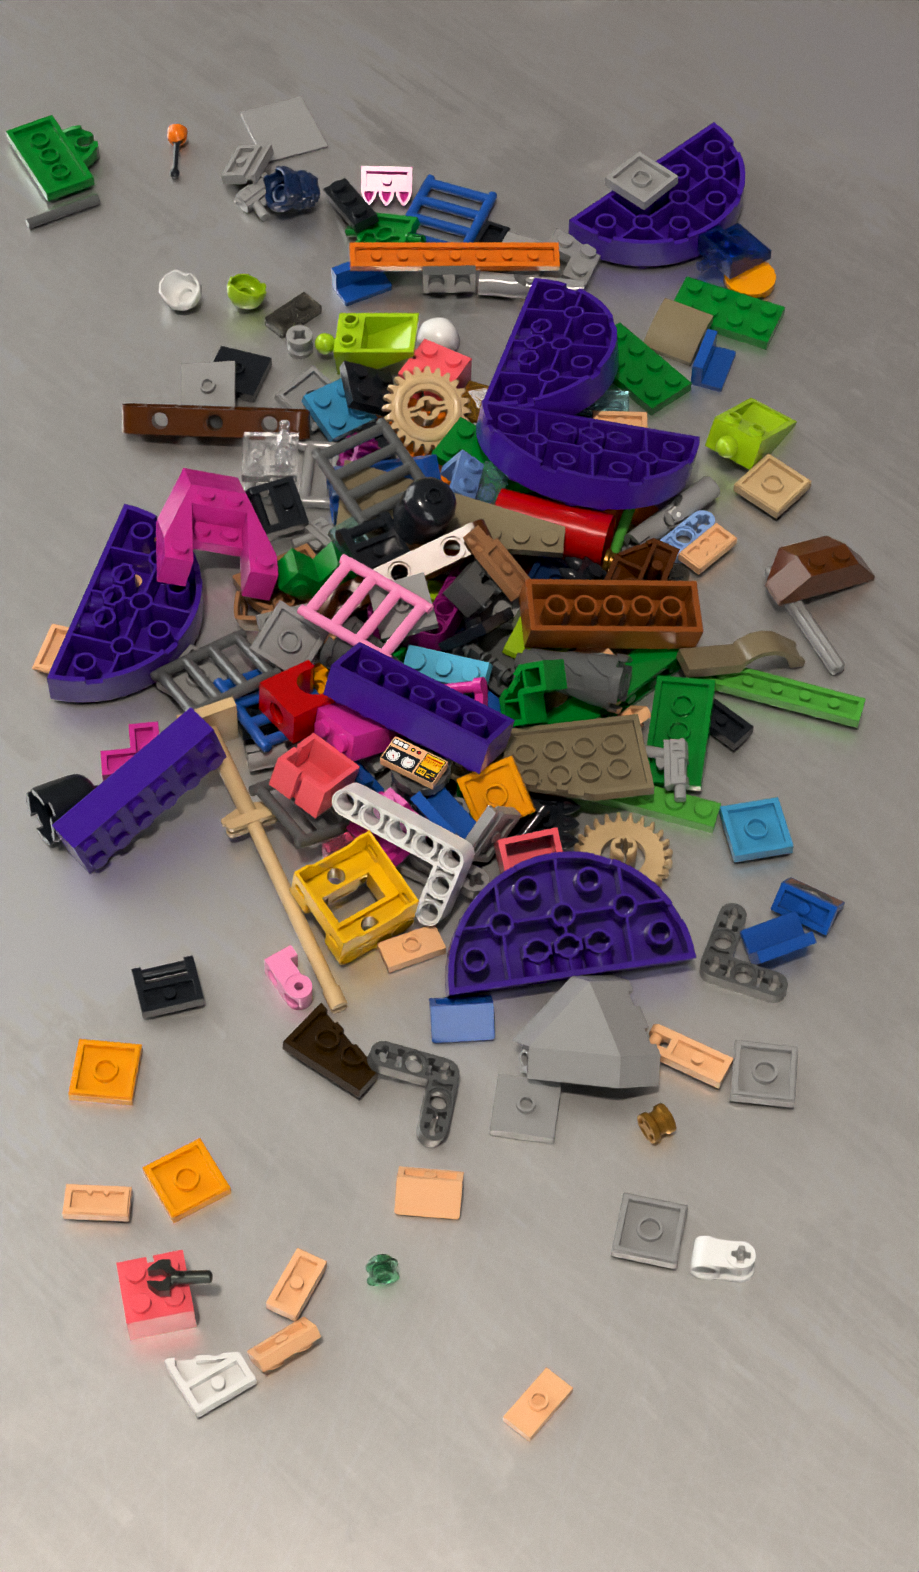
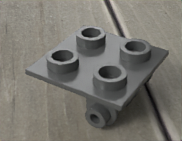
[462,629,515,696]

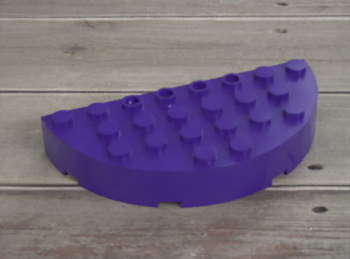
[568,122,745,267]
[483,278,619,415]
[476,400,700,511]
[47,504,204,702]
[445,851,696,997]

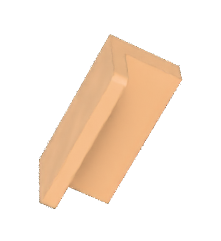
[394,1166,464,1219]

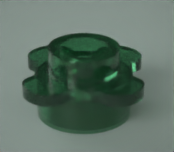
[365,1254,400,1286]

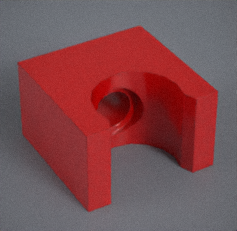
[259,660,335,744]

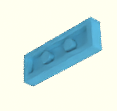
[404,645,493,685]

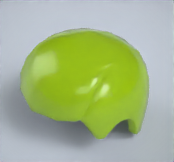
[227,274,267,310]

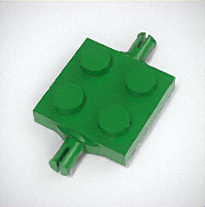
[345,212,426,242]

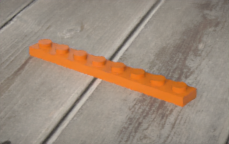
[349,242,560,271]

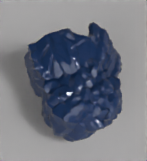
[263,166,320,213]

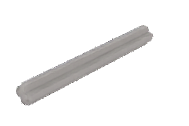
[764,566,845,675]

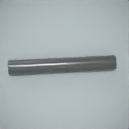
[25,194,101,229]

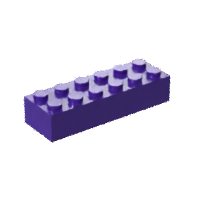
[323,642,515,774]
[51,707,227,874]

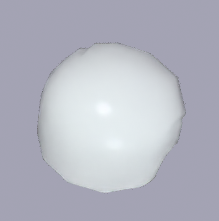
[159,269,202,311]
[417,318,460,351]

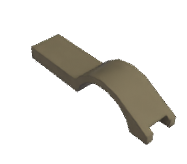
[676,631,805,678]

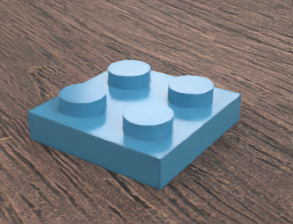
[301,378,377,442]
[719,797,794,863]

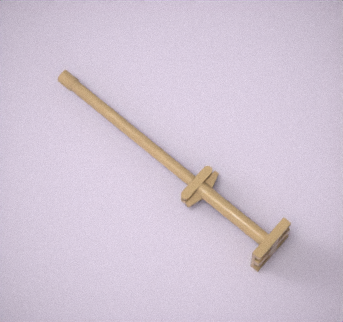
[176,697,348,1014]

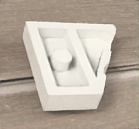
[164,1351,257,1418]

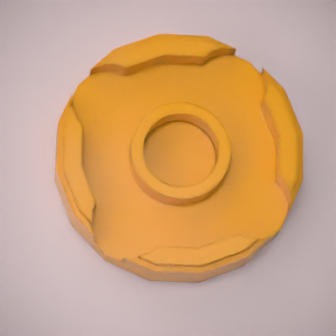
[723,257,776,298]

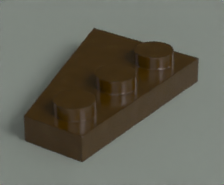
[282,1003,378,1098]

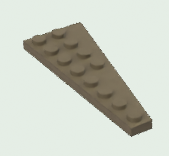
[335,460,566,558]

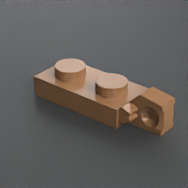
[463,525,530,602]

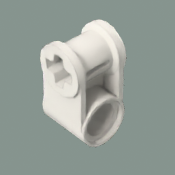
[690,1236,756,1283]

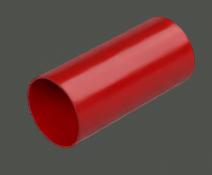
[495,488,615,568]

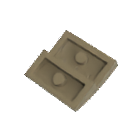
[644,298,713,366]

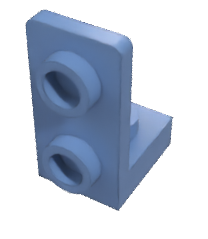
[440,449,484,499]

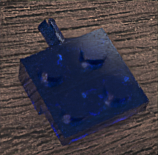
[696,223,772,279]

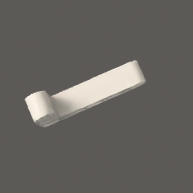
[332,783,475,926]

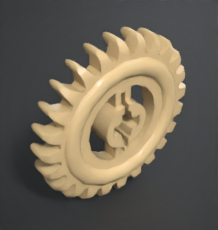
[381,366,471,455]
[574,812,673,887]

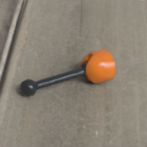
[167,124,188,179]

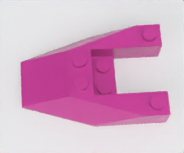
[156,468,278,601]

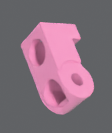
[264,945,313,1010]

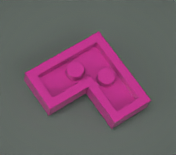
[100,721,159,781]

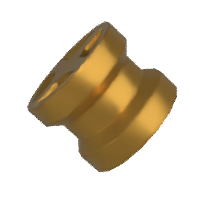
[637,1103,677,1143]

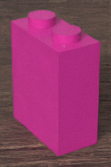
[314,702,407,762]

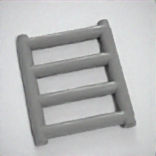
[244,438,339,509]

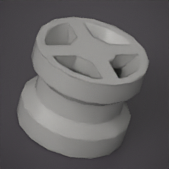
[286,325,313,359]

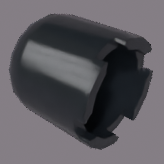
[393,477,457,545]
[26,774,98,845]

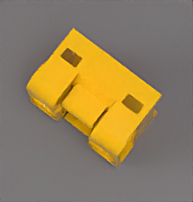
[289,830,419,965]

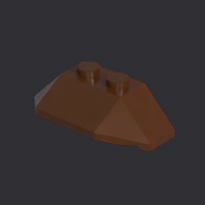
[765,535,875,606]
[604,538,680,581]

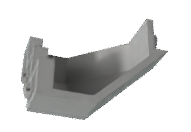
[512,975,661,1088]

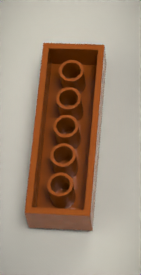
[519,579,703,649]

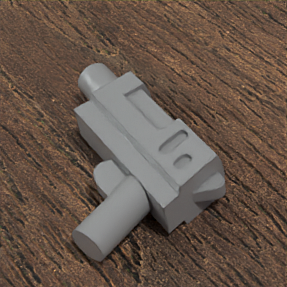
[235,171,276,222]
[291,517,338,550]
[645,738,689,802]

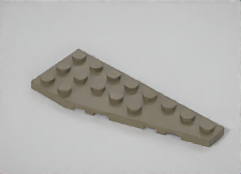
[406,714,655,801]

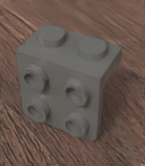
[422,265,476,293]

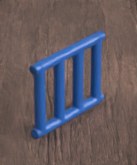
[405,174,497,242]
[213,669,319,753]

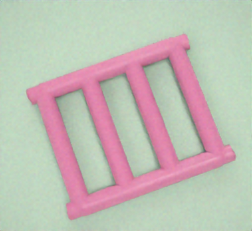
[297,554,434,658]

